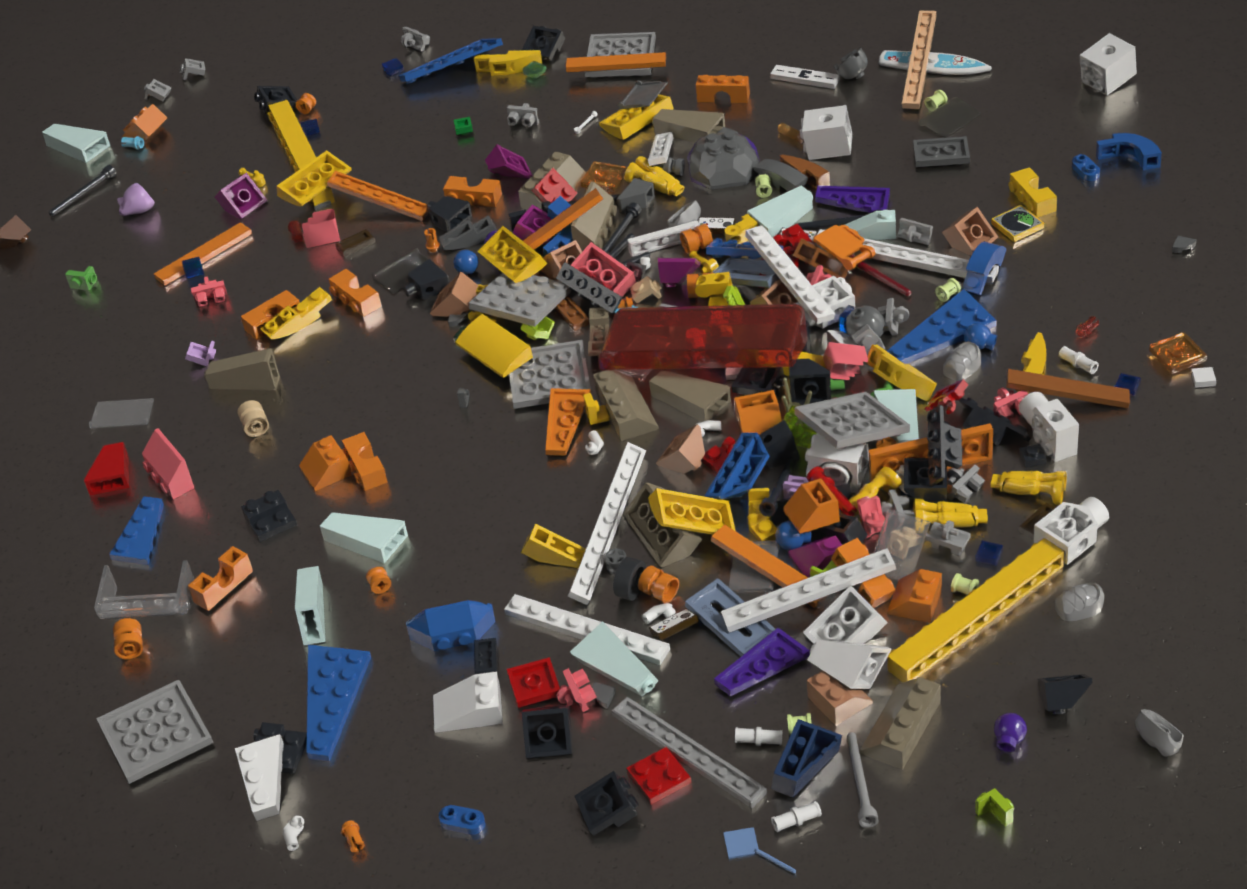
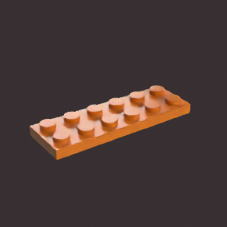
[868,424,993,482]

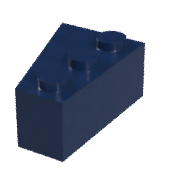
[771,719,842,797]

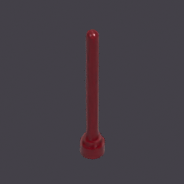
[848,254,912,297]

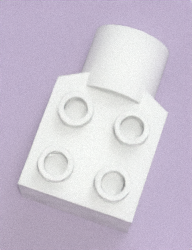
[785,276,855,328]
[1019,392,1079,462]
[1034,497,1109,565]

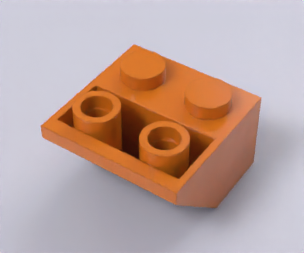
[121,104,167,142]
[734,390,782,435]
[783,478,840,534]

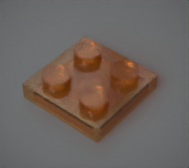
[581,161,627,193]
[1149,332,1207,374]

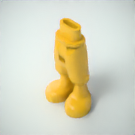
[624,156,685,196]
[841,467,902,517]
[991,471,1067,506]
[913,499,988,535]

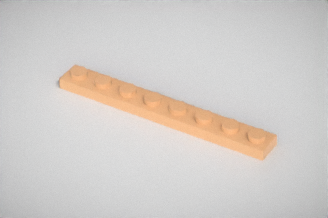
[902,11,936,109]

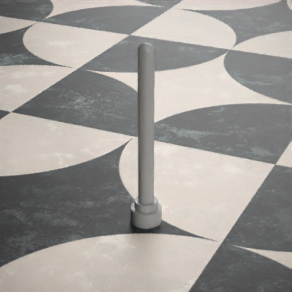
[847,732,879,828]

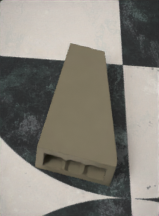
[652,109,725,143]
[204,349,280,390]
[649,370,731,422]

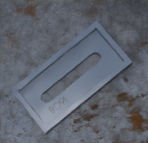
[712,258,779,288]
[685,578,776,657]

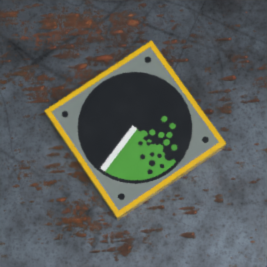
[991,205,1044,242]

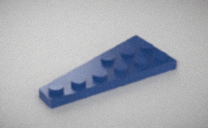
[398,38,503,84]
[887,289,997,364]
[307,645,371,761]

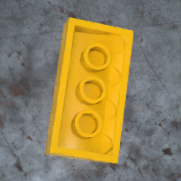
[599,95,674,140]
[277,150,352,206]
[477,226,547,283]
[455,314,533,378]
[648,488,736,535]

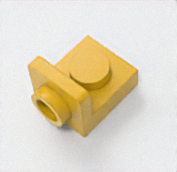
[583,393,609,425]
[748,488,770,519]
[748,510,777,545]

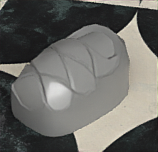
[666,200,701,227]
[943,341,981,381]
[1055,582,1104,621]
[1135,709,1184,757]

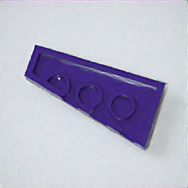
[815,185,890,213]
[714,628,810,696]

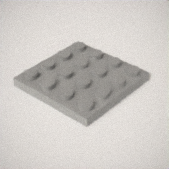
[584,32,656,78]
[469,273,572,327]
[509,340,591,409]
[794,392,910,449]
[96,680,213,784]

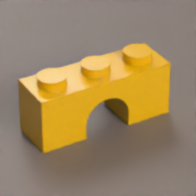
[1008,167,1057,218]

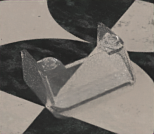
[94,560,194,619]

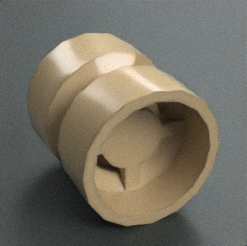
[237,400,269,437]

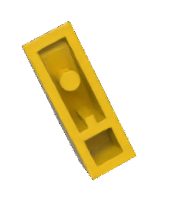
[521,524,586,568]

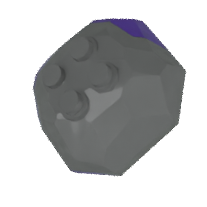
[687,131,760,190]

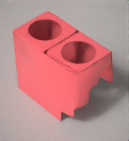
[302,209,340,248]
[823,342,868,380]

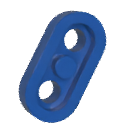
[1072,154,1100,181]
[439,805,485,835]

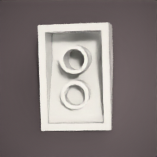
[803,585,888,644]
[433,672,503,733]

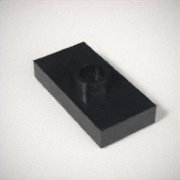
[474,638,498,675]

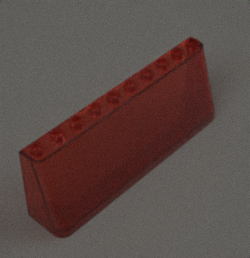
[598,304,807,370]

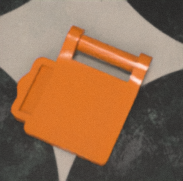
[813,225,875,270]

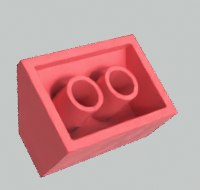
[571,242,636,296]
[142,428,194,499]

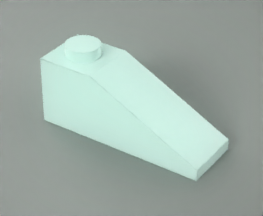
[845,210,896,240]

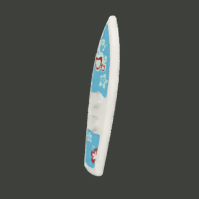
[878,50,992,75]

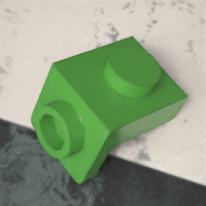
[65,266,97,291]

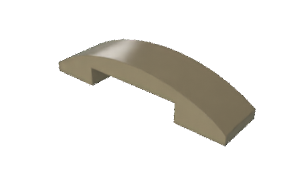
[588,308,610,356]

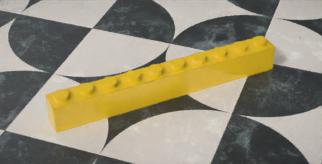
[267,100,335,206]
[887,538,1065,682]

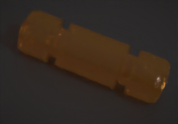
[778,123,804,144]

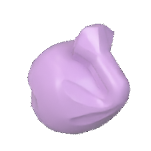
[117,183,155,216]

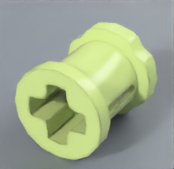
[924,90,947,111]
[755,174,772,198]
[935,278,961,302]
[951,573,979,595]
[787,713,811,735]

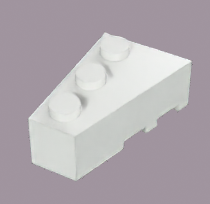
[235,734,284,821]

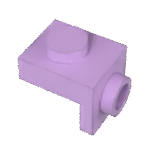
[185,341,216,366]
[783,475,809,499]

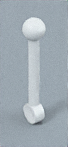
[574,111,597,134]

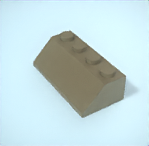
[518,152,587,210]
[571,182,617,252]
[593,369,659,441]
[623,482,702,567]
[859,677,941,770]

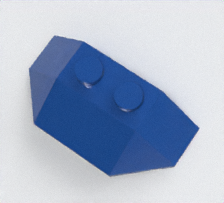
[704,432,770,499]
[406,600,495,651]

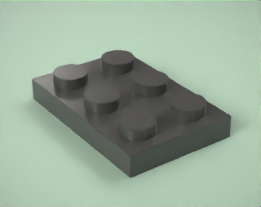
[913,136,970,167]

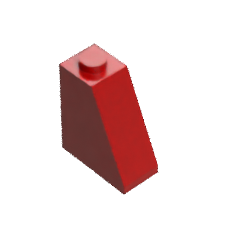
[84,442,129,496]

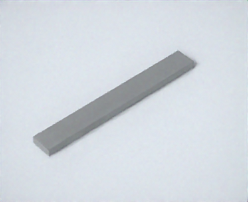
[612,697,767,808]

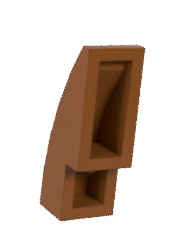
[780,155,830,190]
[793,238,849,279]

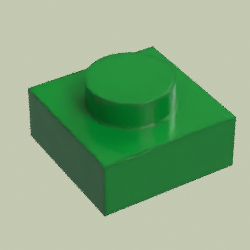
[453,117,473,135]

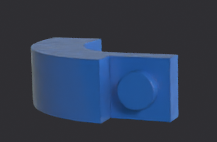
[1096,133,1162,170]
[543,196,573,257]
[962,241,1007,296]

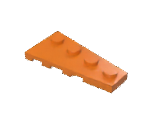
[545,388,590,456]

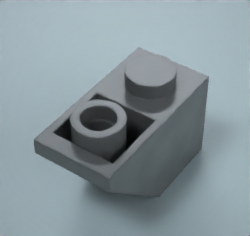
[617,178,655,213]

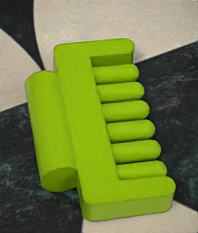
[723,285,746,324]

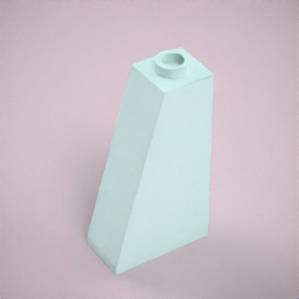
[42,124,110,163]
[747,185,813,238]
[874,389,919,444]
[320,513,408,563]
[295,566,325,645]
[570,621,658,696]

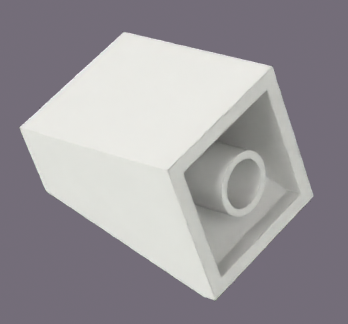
[808,640,891,689]

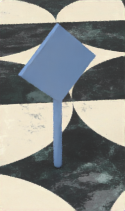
[723,827,796,874]

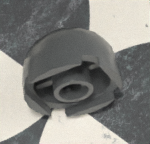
[833,47,868,80]
[845,305,886,344]

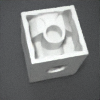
[1080,33,1137,96]
[800,105,852,160]
[805,433,869,493]

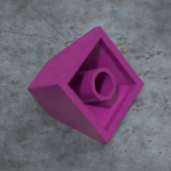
[485,144,533,179]
[215,173,268,219]
[513,204,553,245]
[658,258,700,288]
[788,535,842,578]

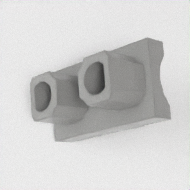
[401,27,430,51]
[507,103,539,127]
[897,218,933,245]
[878,298,909,336]
[947,465,985,503]
[881,490,915,530]
[925,520,971,556]

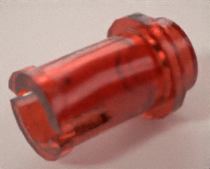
[288,220,304,242]
[1076,316,1100,338]

